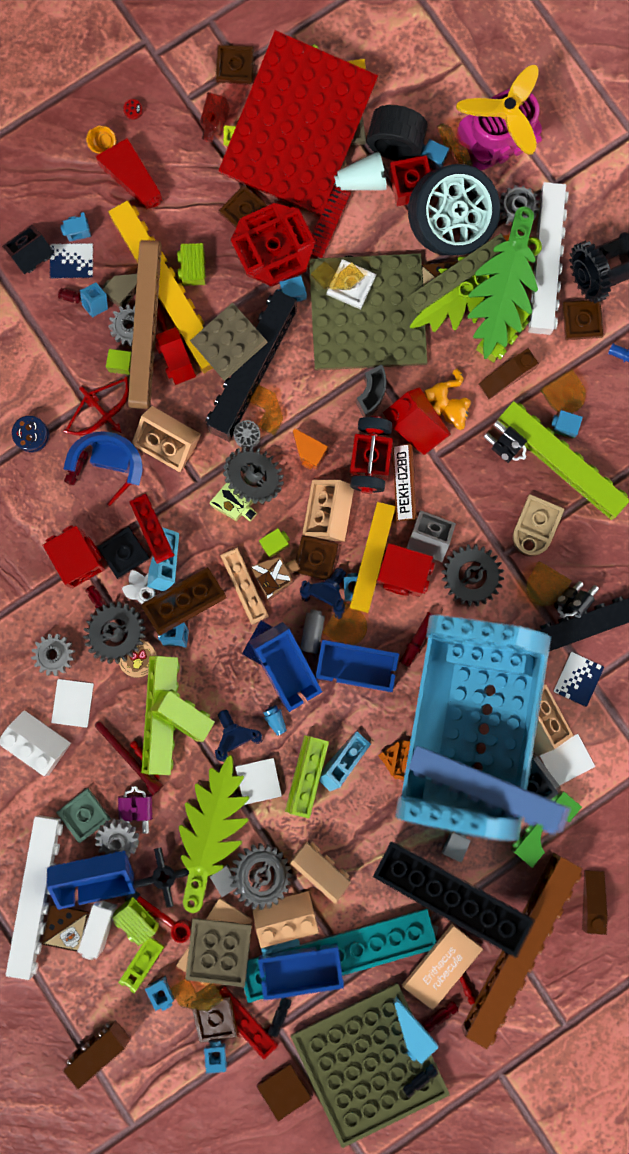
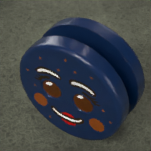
[12,415,49,453]

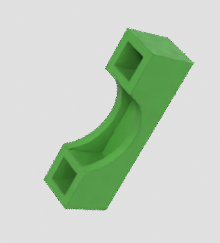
[511,790,582,868]

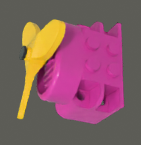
[456,65,542,171]

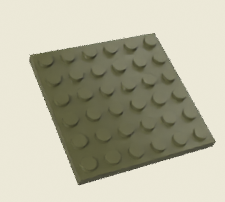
[309,253,427,370]
[290,982,450,1148]

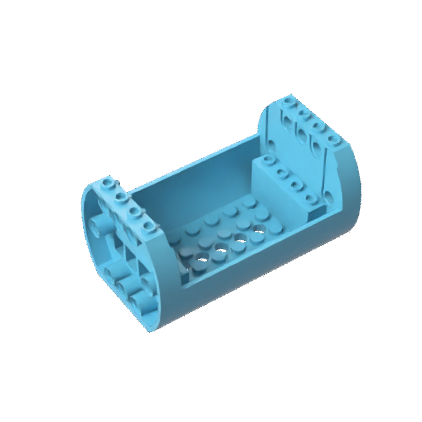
[395,615,551,840]

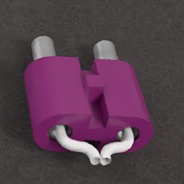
[118,786,153,834]

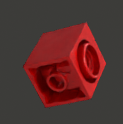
[42,525,105,589]
[376,543,435,597]

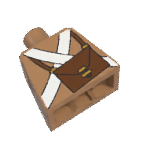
[251,557,300,600]

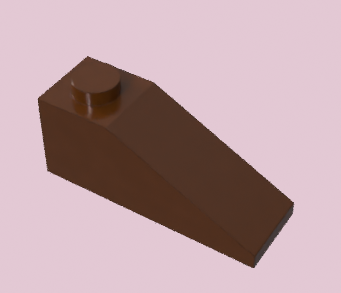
[478,348,539,399]
[582,870,608,935]

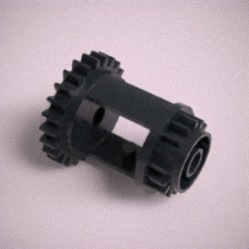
[569,231,629,303]

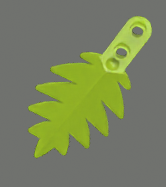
[410,237,542,332]
[179,755,249,913]

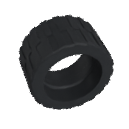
[366,105,428,161]

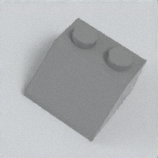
[406,510,456,562]

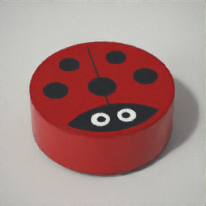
[123,99,143,120]

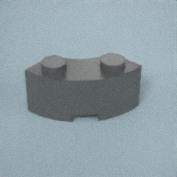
[356,365,386,417]

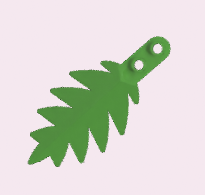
[467,207,538,359]

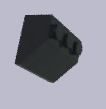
[527,750,561,799]

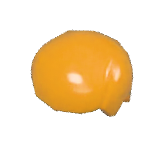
[86,125,117,154]

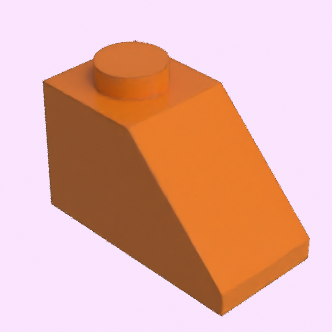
[293,428,328,470]

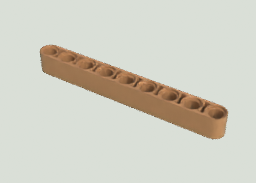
[128,240,162,409]

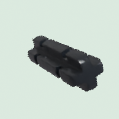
[268,997,291,1037]
[403,1064,438,1097]

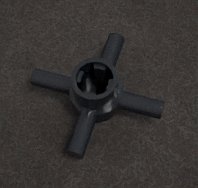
[134,847,189,908]

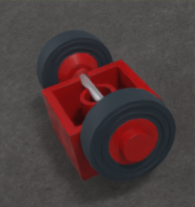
[350,416,393,494]

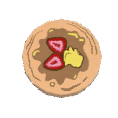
[119,639,157,678]

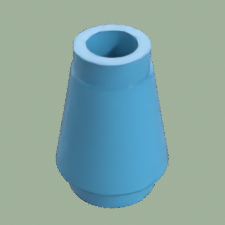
[263,705,287,736]

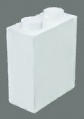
[78,900,118,960]

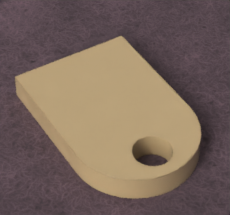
[513,494,564,556]

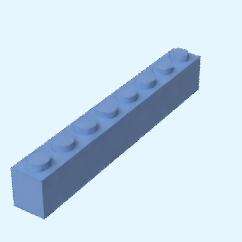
[408,746,571,834]

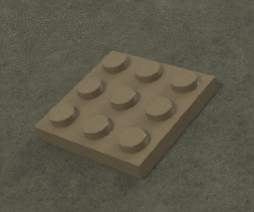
[190,302,268,381]
[185,918,252,987]

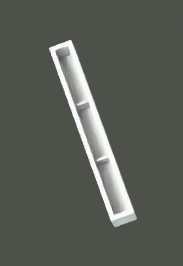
[528,182,569,335]
[6,815,63,980]

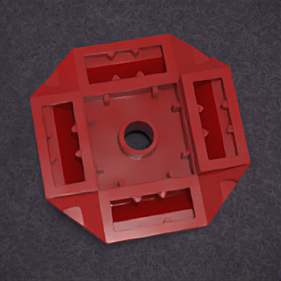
[231,203,315,287]

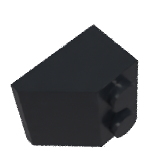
[2,224,55,275]

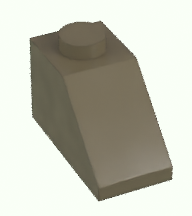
[103,274,137,308]

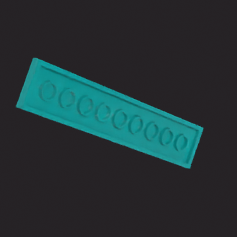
[244,908,437,1003]

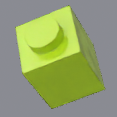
[106,349,132,375]
[259,528,290,558]

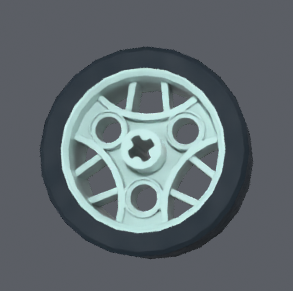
[408,164,500,255]

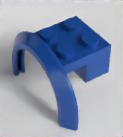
[63,431,143,486]

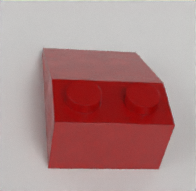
[383,387,451,455]

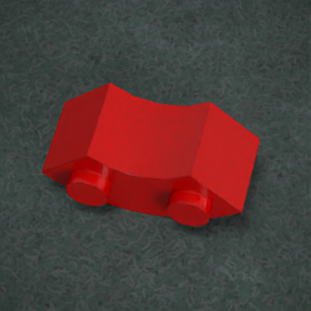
[155,327,196,385]

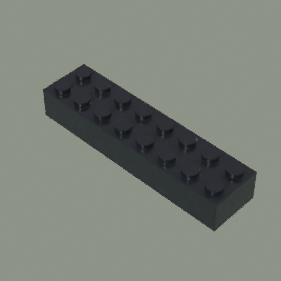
[205,290,297,442]
[373,841,536,958]

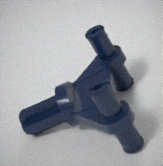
[300,568,346,619]
[215,710,263,762]

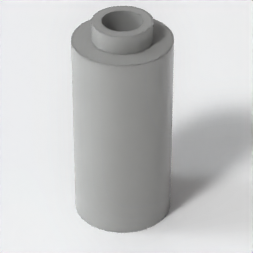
[300,610,325,654]

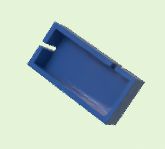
[249,622,322,712]
[315,640,399,692]
[47,851,135,910]
[258,943,344,1001]

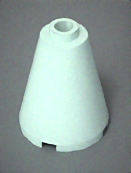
[334,152,387,191]

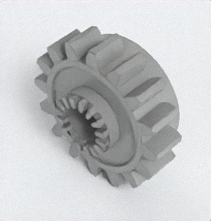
[500,185,539,225]
[108,305,135,347]
[31,634,75,676]
[95,819,139,858]

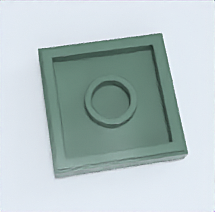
[56,788,111,844]

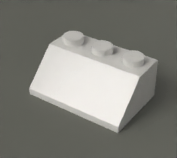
[0,710,71,776]

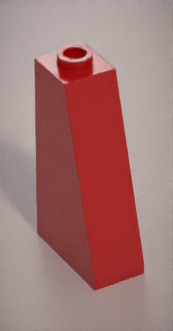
[95,138,163,210]

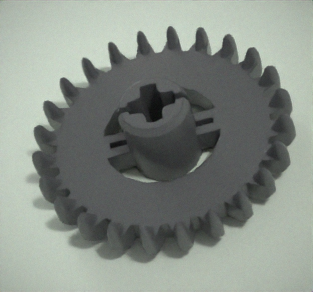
[223,446,284,504]
[441,544,504,607]
[83,602,146,664]
[229,843,292,910]

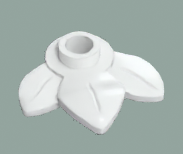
[122,570,156,604]

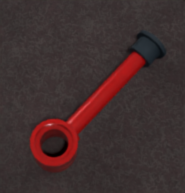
[125,890,192,943]

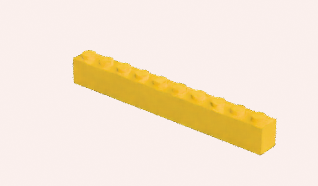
[108,200,213,374]

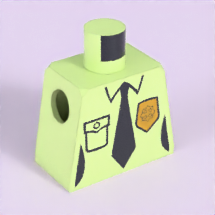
[209,483,257,522]

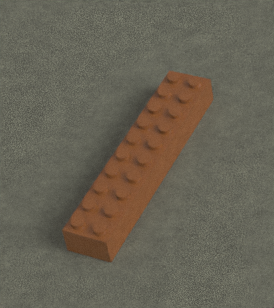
[461,853,582,1049]

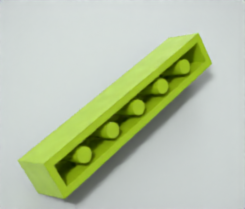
[141,656,180,775]

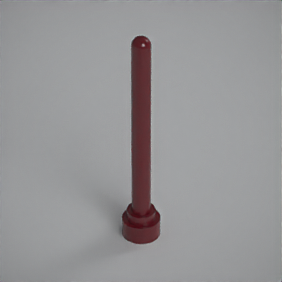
[95,721,164,796]

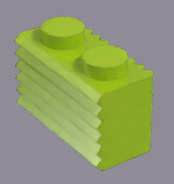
[177,243,206,286]
[112,897,159,946]

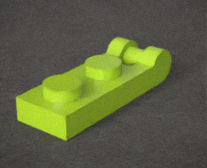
[118,937,165,994]

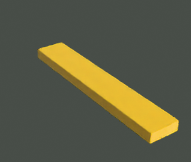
[350,502,396,613]

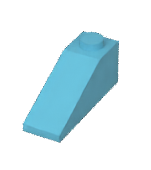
[147,527,179,592]
[319,731,371,791]
[393,997,439,1064]

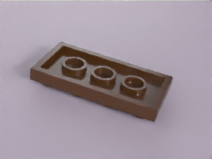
[141,567,227,636]

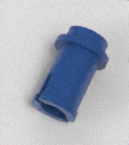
[608,343,629,363]

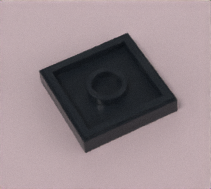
[97,527,150,579]

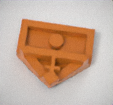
[378,740,410,780]

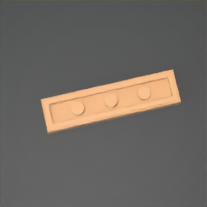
[220,547,269,625]

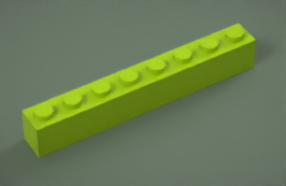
[498,401,629,520]

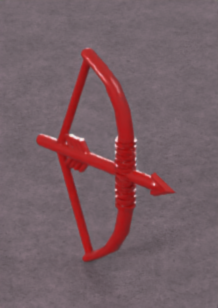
[63,376,129,436]

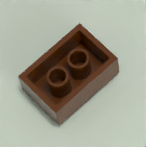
[63,1020,131,1090]

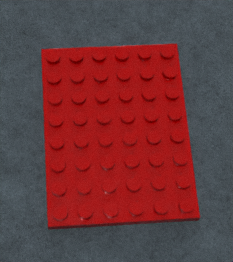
[218,30,379,216]

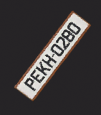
[392,444,417,522]

